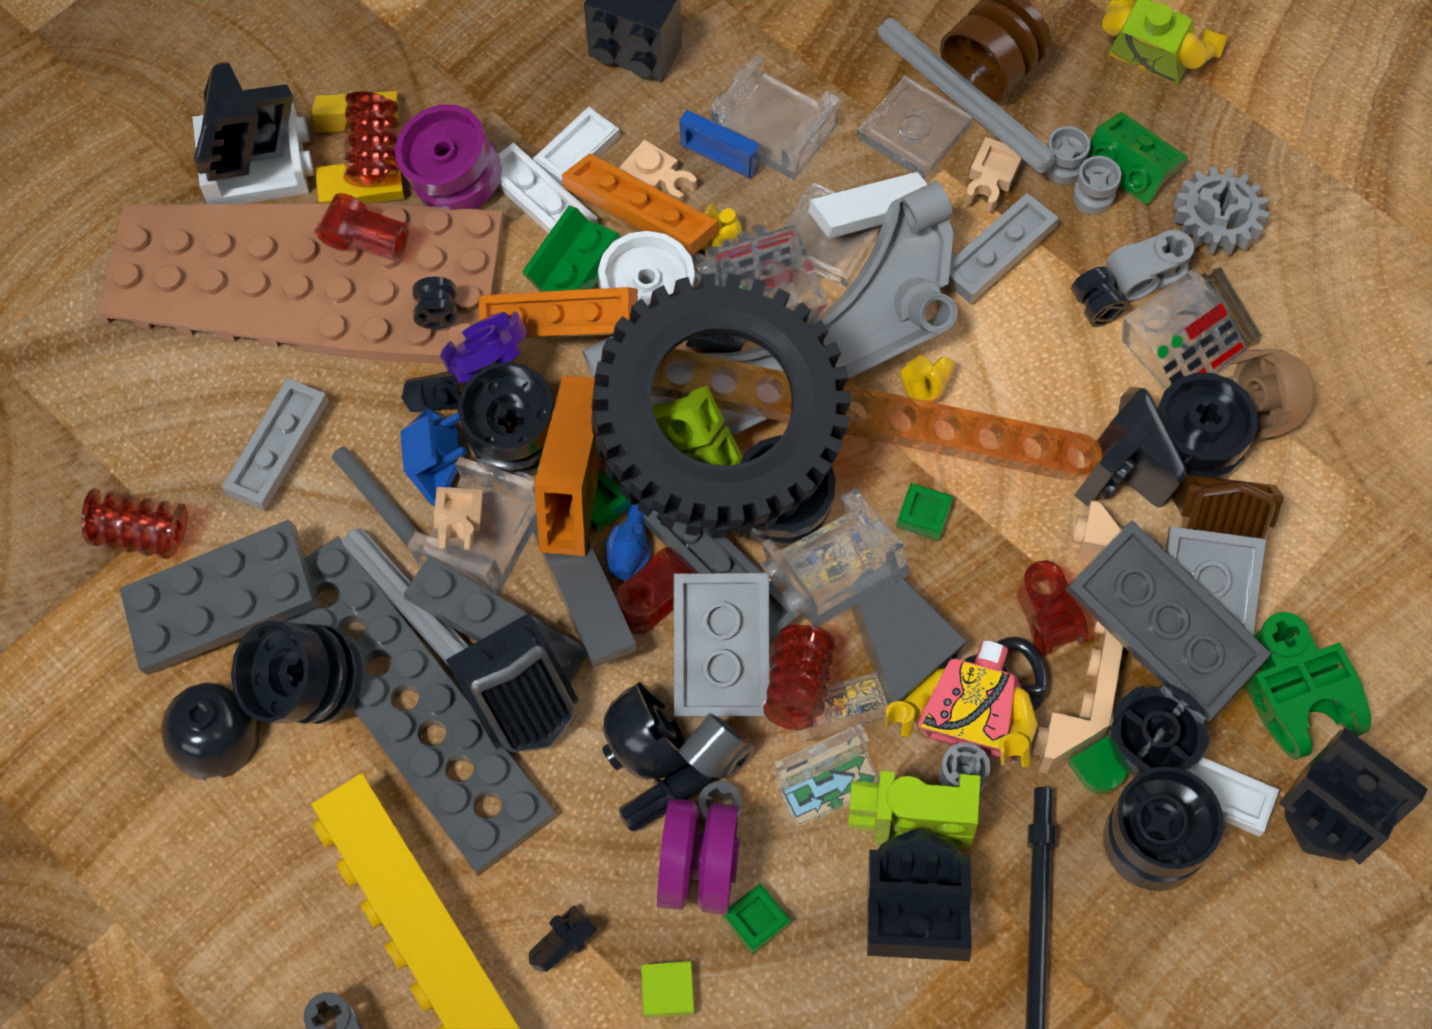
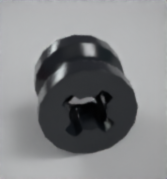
[412,276,458,329]

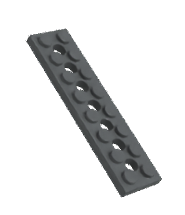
[285,536,556,876]

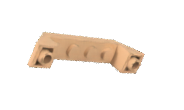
[1032,501,1123,774]

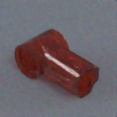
[315,193,409,261]

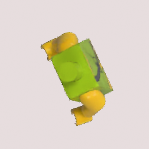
[1102,0,1228,85]

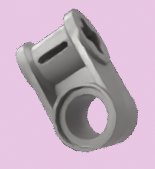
[1106,230,1194,301]

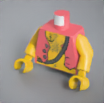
[884,641,1038,768]

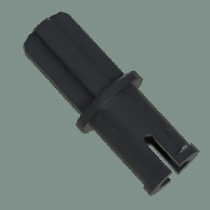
[619,764,712,831]

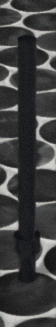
[1025,787,1057,1029]

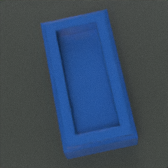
[679,110,760,179]

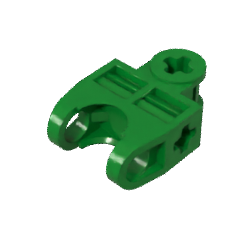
[1245,612,1371,760]

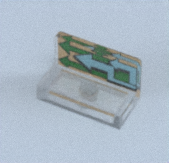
[773,723,879,826]

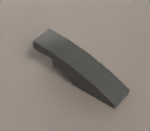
[529,518,637,668]

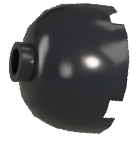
[160,682,260,780]
[602,682,688,780]
[1109,684,1209,777]

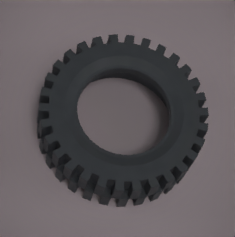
[591,273,851,538]

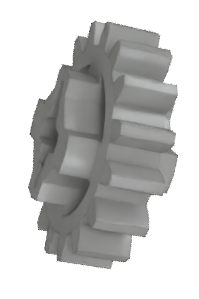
[1173,166,1269,255]

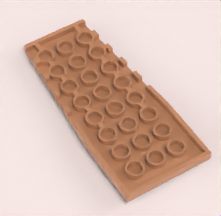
[98,203,504,364]

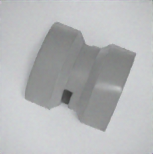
[1044,126,1090,185]
[1072,156,1122,215]
[938,742,991,795]

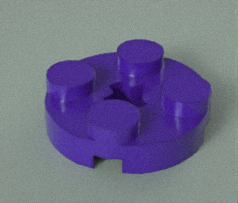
[440,311,527,383]

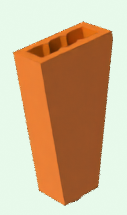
[534,375,601,556]

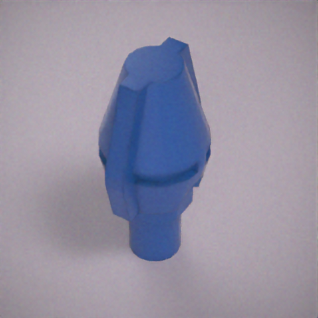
[606,504,651,582]

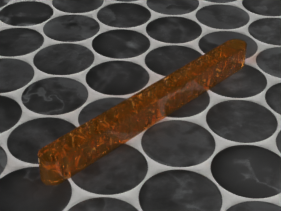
[651,349,1101,480]

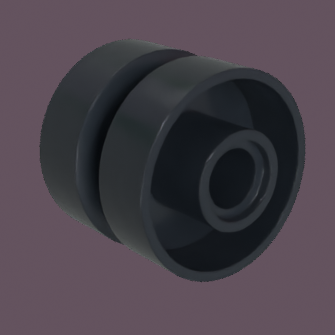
[1103,767,1224,891]

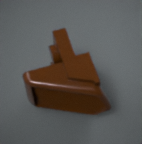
[1172,474,1284,539]

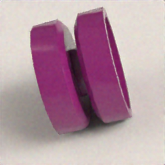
[394,104,502,210]
[657,799,740,915]

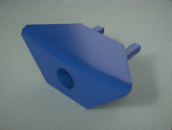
[400,408,467,506]

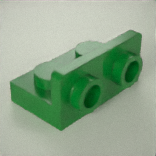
[1086,112,1188,204]
[522,205,621,292]

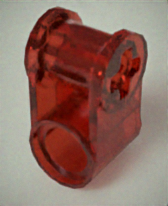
[617,547,698,634]
[1017,560,1089,656]

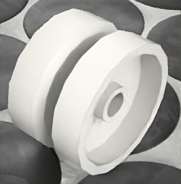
[598,231,695,305]

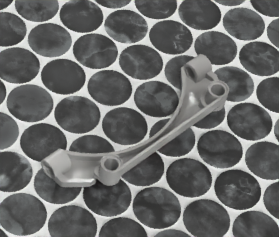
[582,181,958,436]

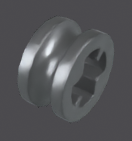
[698,781,742,824]

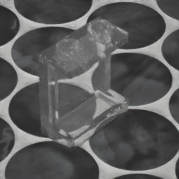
[709,55,841,180]
[407,457,537,596]
[761,488,911,629]

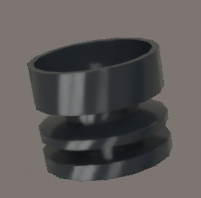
[458,362,555,479]
[231,620,363,724]

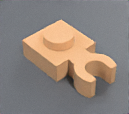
[965,137,1023,212]
[619,139,697,203]
[434,487,483,550]

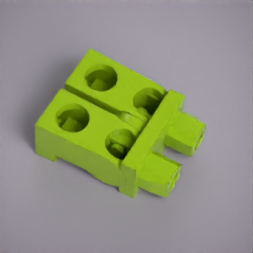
[652,386,743,466]
[848,770,980,850]

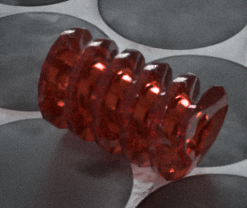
[343,91,399,187]
[81,488,188,559]
[763,624,835,731]

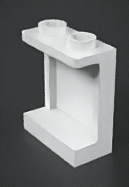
[192,103,314,204]

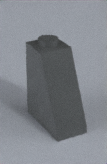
[851,564,967,707]

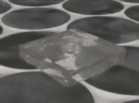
[856,75,973,179]
[772,182,882,288]

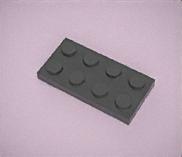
[119,519,319,675]
[1065,520,1271,723]

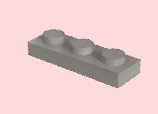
[947,193,1059,304]
[222,378,329,511]

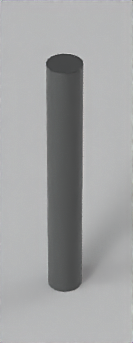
[332,447,426,553]

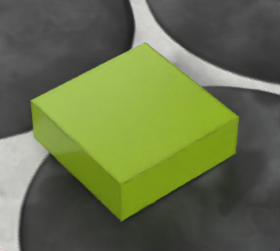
[641,961,694,1019]

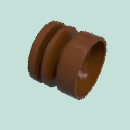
[940,0,1052,102]

